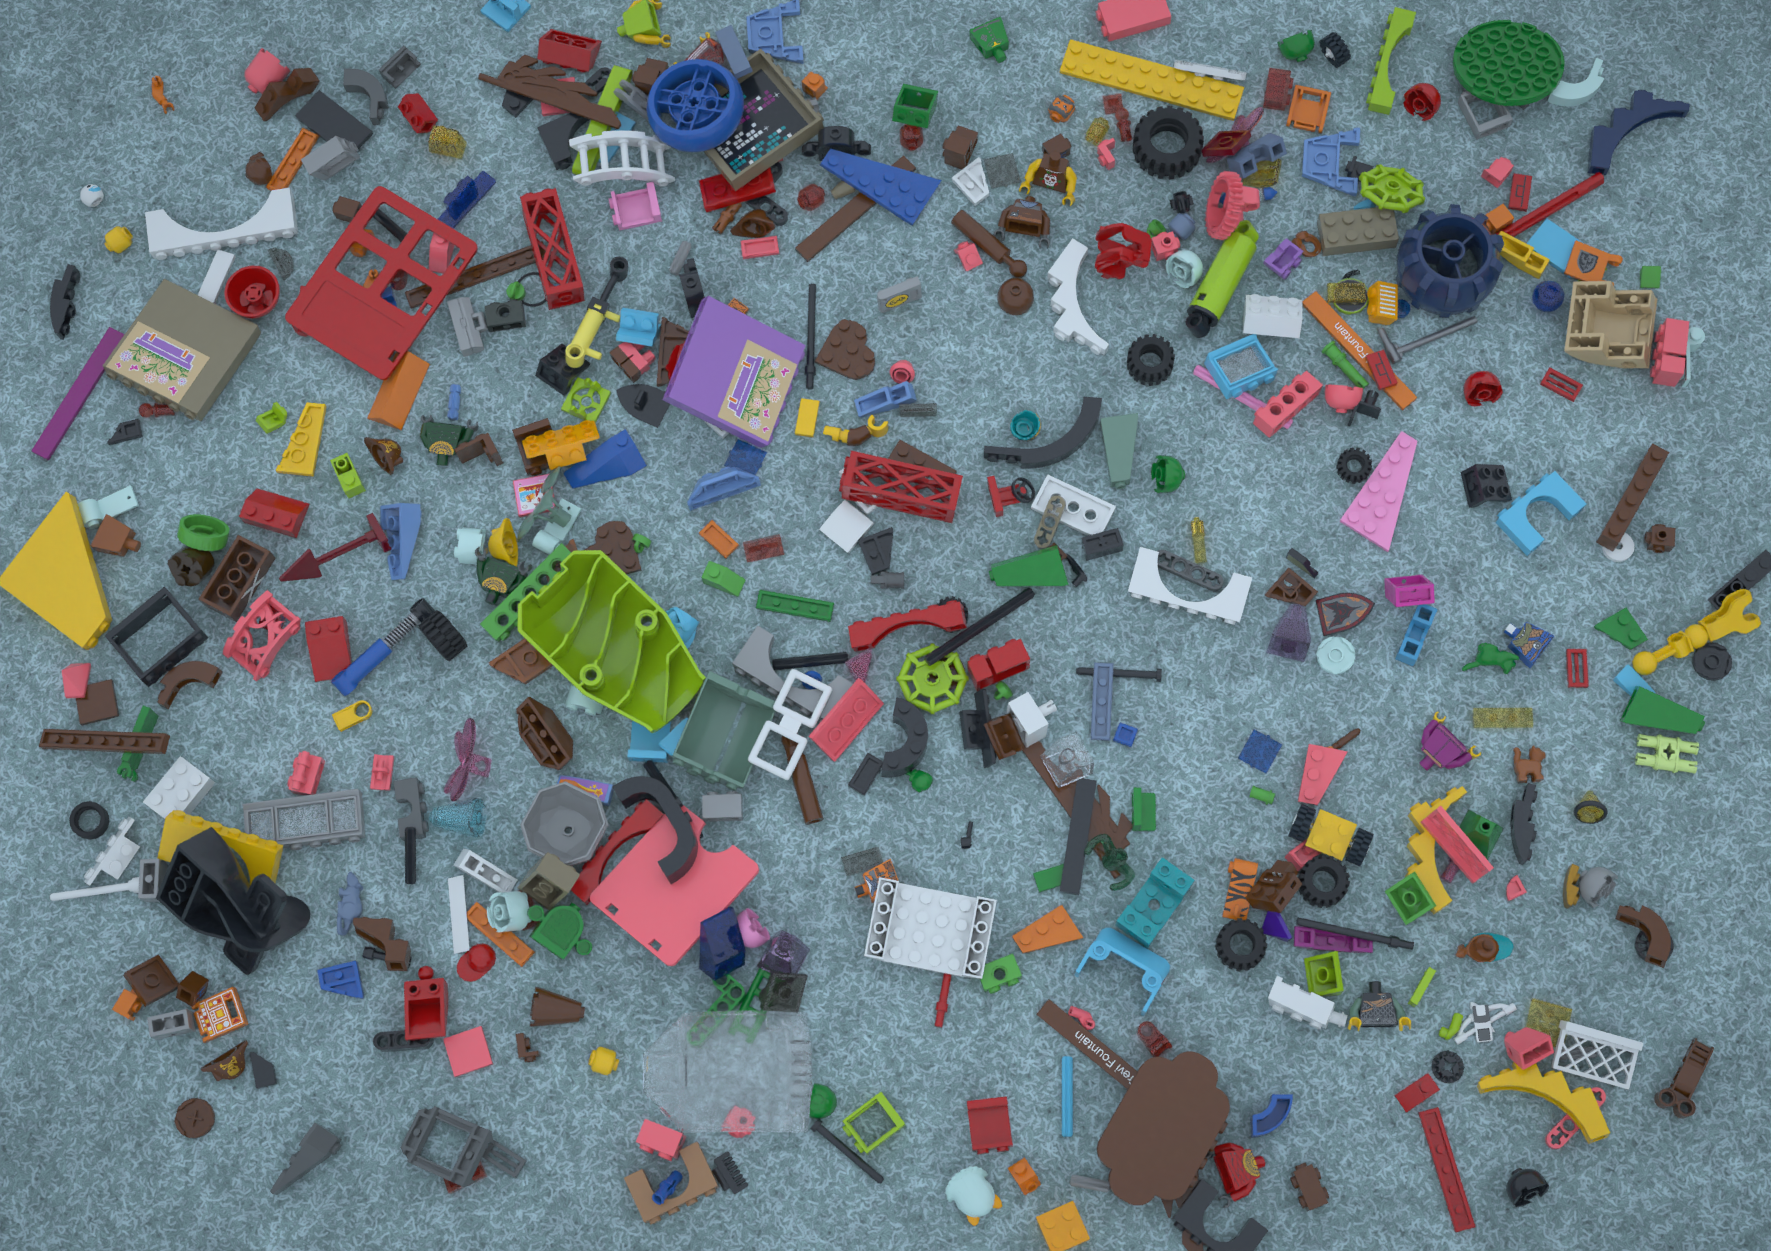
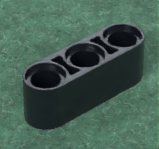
[373,1030,434,1052]

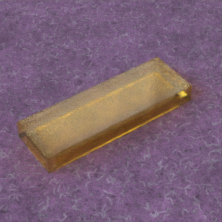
[1473,708,1533,728]

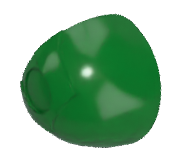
[809,1083,837,1119]

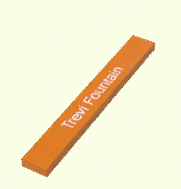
[1302,291,1417,411]

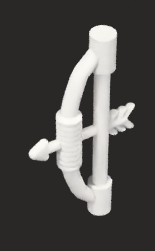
[1453,1002,1517,1045]

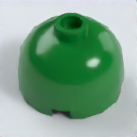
[1277,30,1315,63]
[1151,455,1185,493]

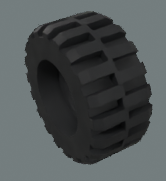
[1132,105,1204,180]

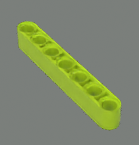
[572,65,633,175]

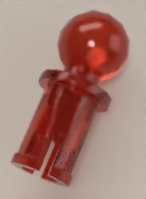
[1115,107,1133,142]
[138,403,175,418]

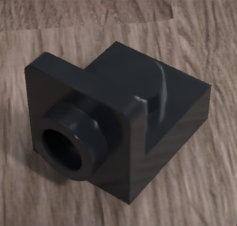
[1345,156,1374,182]

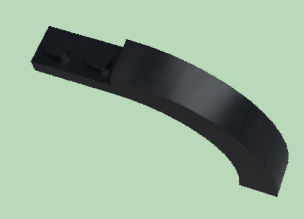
[984,396,1102,469]

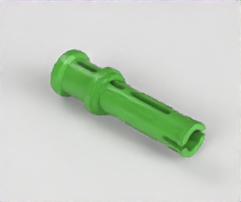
[1321,341,1369,389]

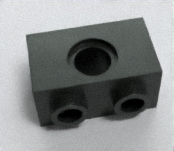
[485,299,526,332]

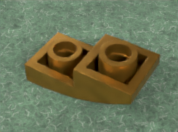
[1563,864,1580,909]

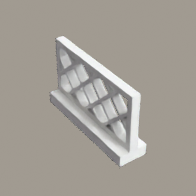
[1551,1020,1643,1089]

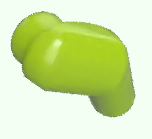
[1438,1013,1463,1040]

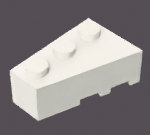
[1268,976,1335,1029]

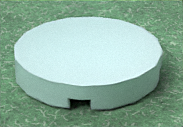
[1316,636,1355,674]

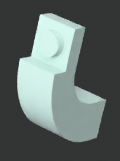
[1547,58,1604,107]

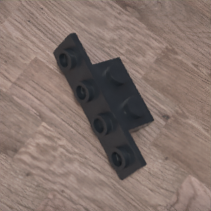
[959,689,996,768]

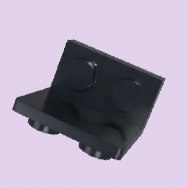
[535,344,590,396]
[1460,464,1512,508]

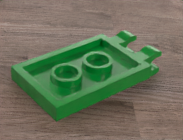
[117,706,159,782]

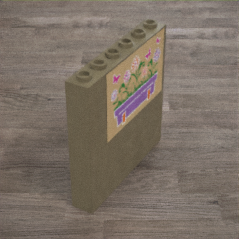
[103,279,261,422]

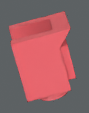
[1481,157,1514,188]

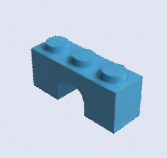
[1395,604,1438,666]

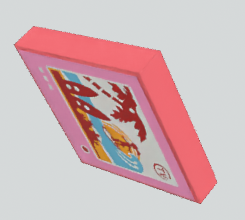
[513,474,556,517]

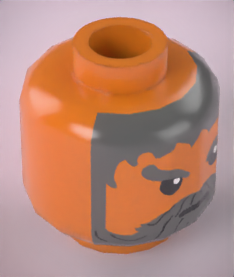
[1048,95,1075,123]

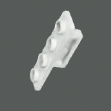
[84,817,140,886]

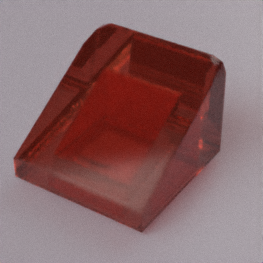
[1102,93,1123,115]

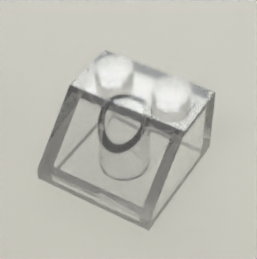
[1040,732,1094,788]

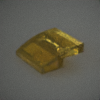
[1525,998,1573,1047]

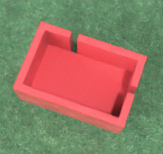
[1650,318,1690,387]

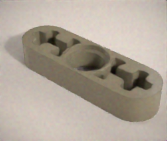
[1034,495,1066,548]

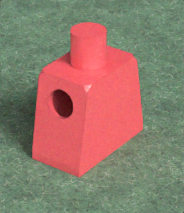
[1504,1027,1554,1070]

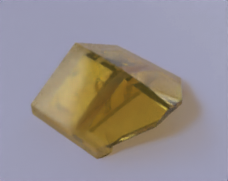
[1243,158,1282,188]

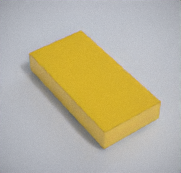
[795,398,820,438]

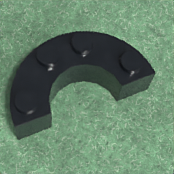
[881,697,928,778]

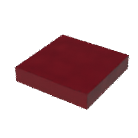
[1202,130,1252,157]

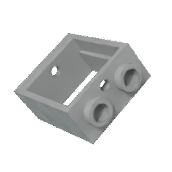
[1458,91,1513,140]
[301,136,360,181]

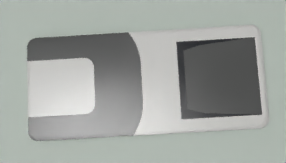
[1472,1005,1493,1042]

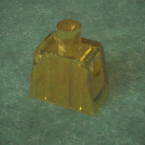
[428,125,467,159]

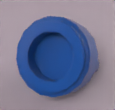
[802,671,822,690]

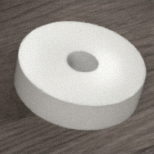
[1602,533,1634,562]

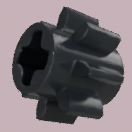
[1169,191,1194,213]

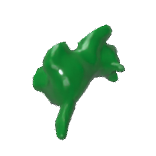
[1462,643,1520,675]

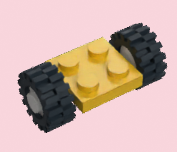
[1288,804,1374,866]

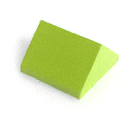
[1304,951,1344,997]

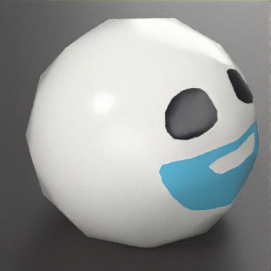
[80,184,104,207]

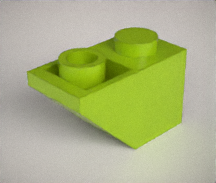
[330,453,366,499]

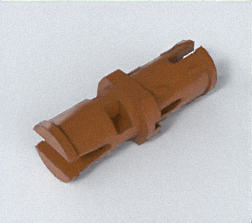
[712,203,742,234]

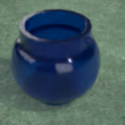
[1532,280,1565,312]

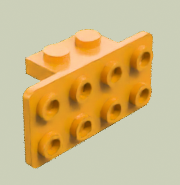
[522,420,600,470]

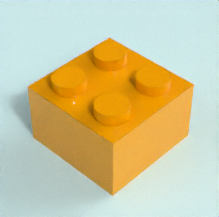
[1035,1201,1090,1251]

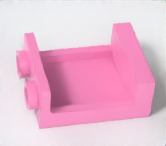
[608,182,662,231]

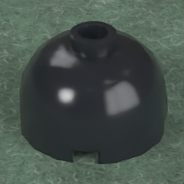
[1506,1168,1549,1207]

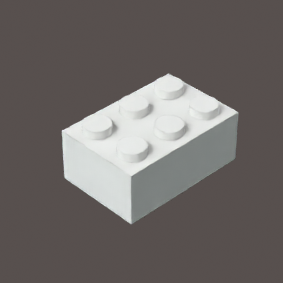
[1243,294,1303,338]
[143,756,215,819]

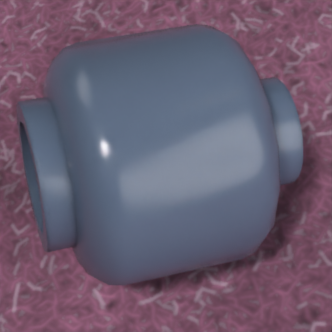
[1168,213,1196,240]

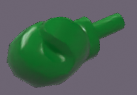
[906,769,933,793]

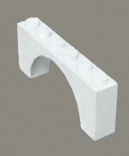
[1128,547,1252,625]

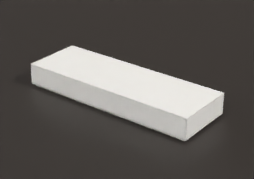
[198,250,236,304]

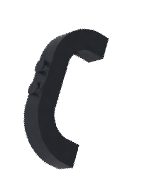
[612,776,698,884]

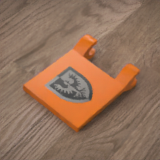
[1564,240,1623,286]

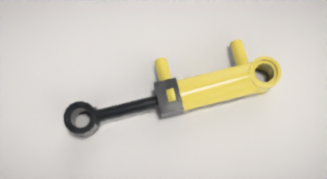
[565,256,628,368]

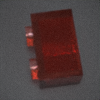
[1263,68,1294,111]

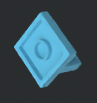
[480,0,531,32]
[616,308,661,346]

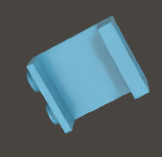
[627,721,671,763]

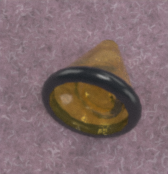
[1573,790,1608,824]

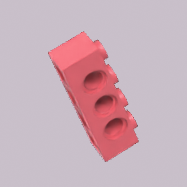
[1253,371,1323,438]

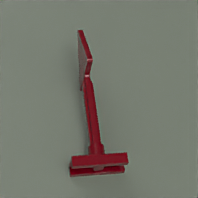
[279,513,392,582]

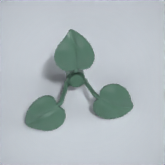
[517,466,571,542]

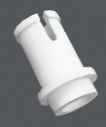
[1329,1011,1348,1027]

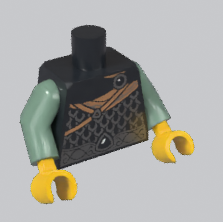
[1348,981,1411,1031]

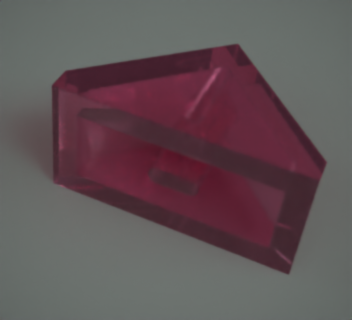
[845,648,873,684]

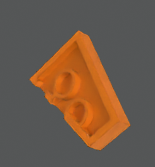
[1012,905,1083,954]

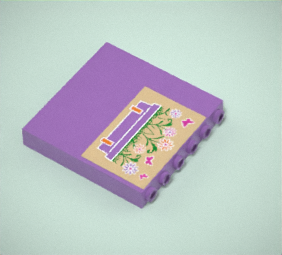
[662,296,806,448]

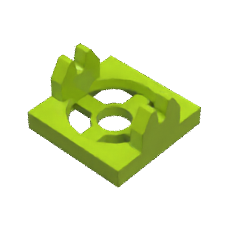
[561,377,611,424]

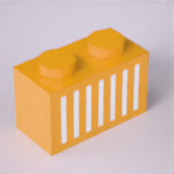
[1367,281,1398,325]

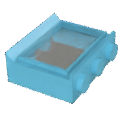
[1204,334,1278,399]

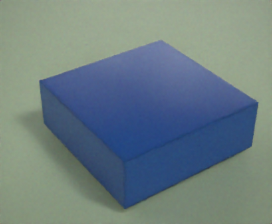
[1113,722,1138,747]

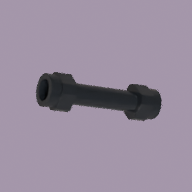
[362,947,412,968]

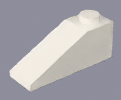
[453,848,518,892]

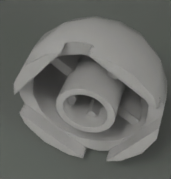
[1579,867,1618,907]

